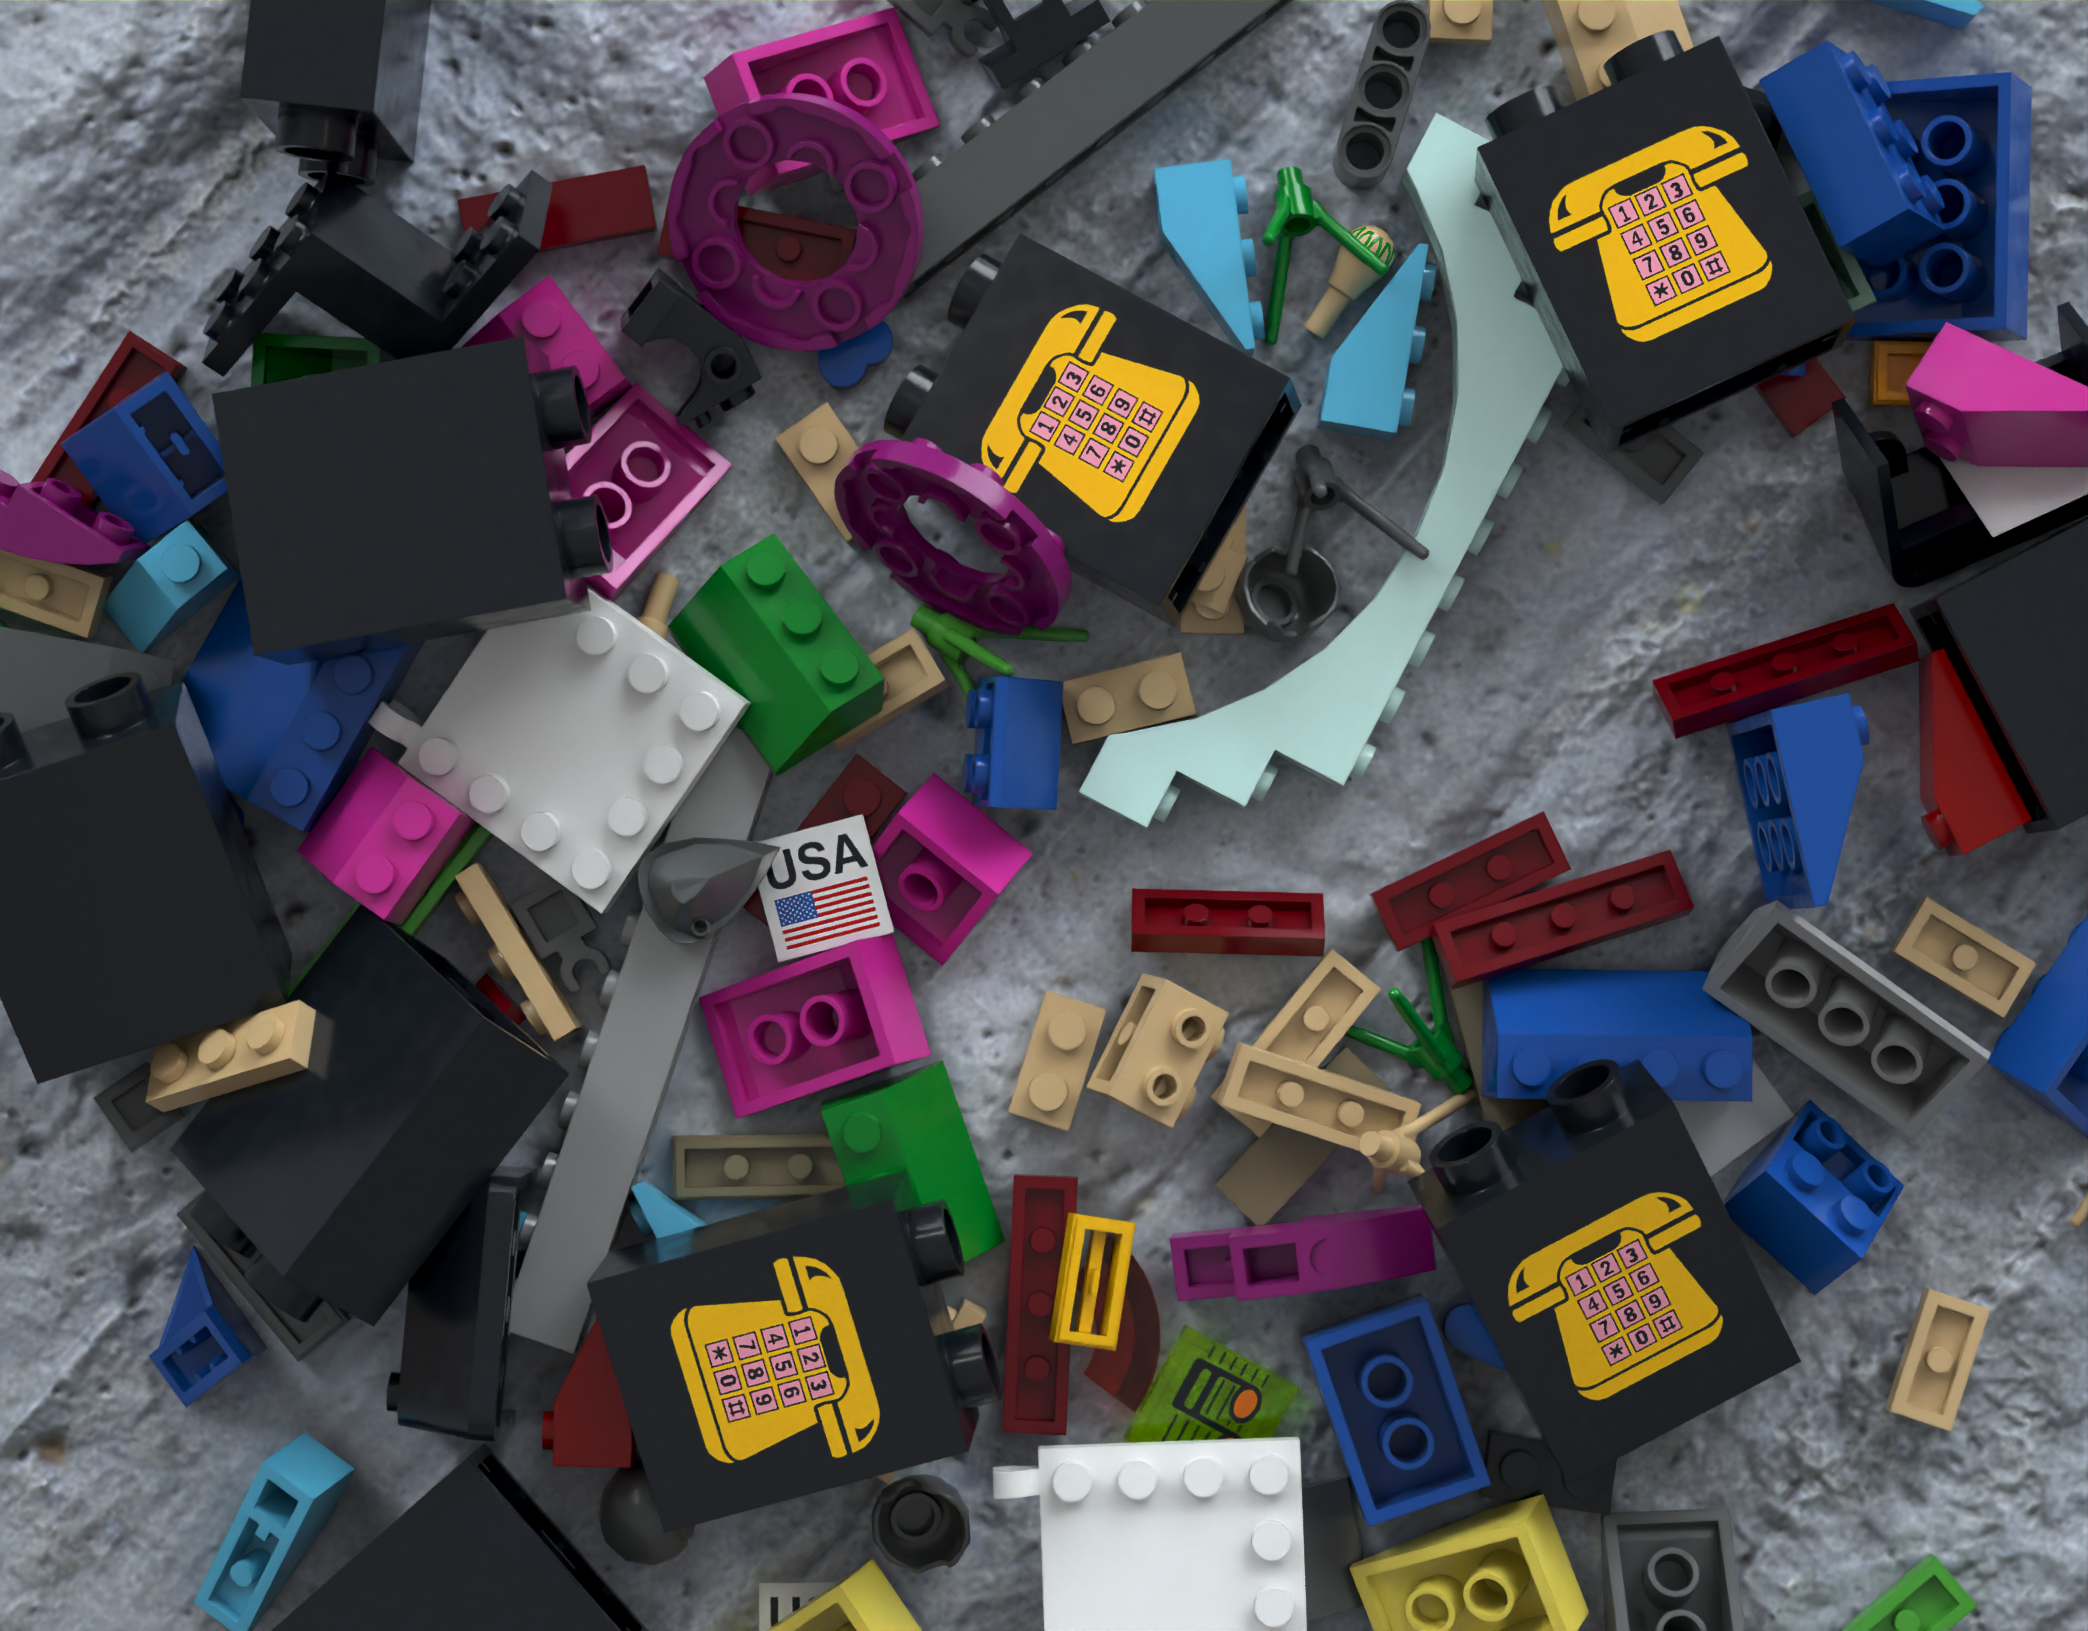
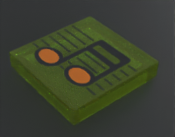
[1124,1324,1299,1443]

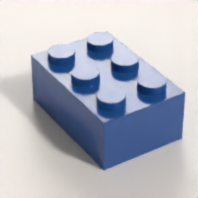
[1759,40,1946,269]
[1300,1293,1491,1527]

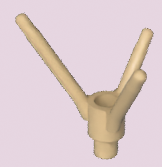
[1359,1088,1477,1195]

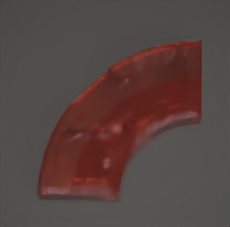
[1076,1232,1160,1412]

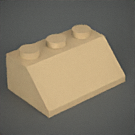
[1542,0,1693,101]

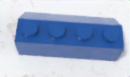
[1987,915,2088,1138]
[1482,968,1753,1102]

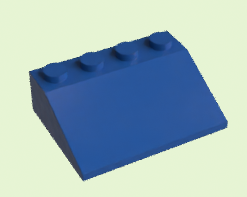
[1845,72,2032,342]
[182,577,425,833]
[1726,693,1869,909]

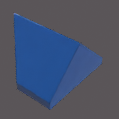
[149,1246,268,1407]

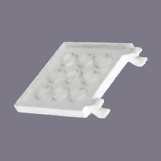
[368,584,751,914]
[993,1437,1307,1631]

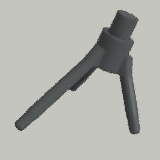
[1284,445,1429,577]

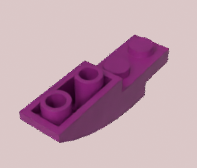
[0,470,151,565]
[1169,1205,1437,1301]

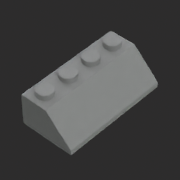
[1702,900,1991,1139]

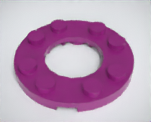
[668,93,924,351]
[834,438,1072,636]

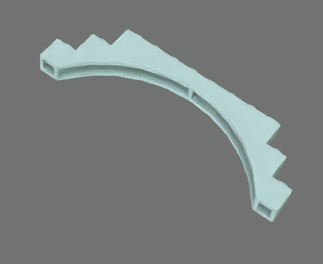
[1078,113,1569,830]

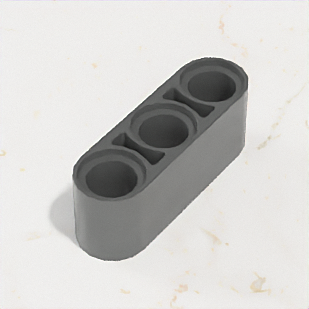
[1332,0,1431,190]

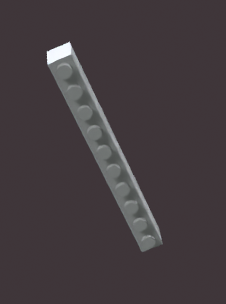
[510,726,774,1354]

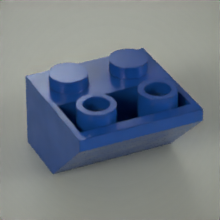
[60,370,227,543]
[962,676,1063,810]
[1723,1100,1904,1295]

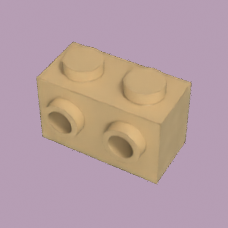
[1086,973,1229,1128]

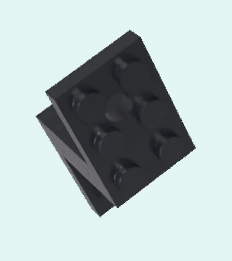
[202,168,553,377]

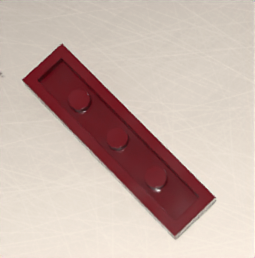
[1652,603,1919,739]
[1430,850,1694,990]
[1002,1174,1078,1435]

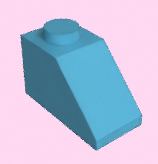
[104,519,241,654]

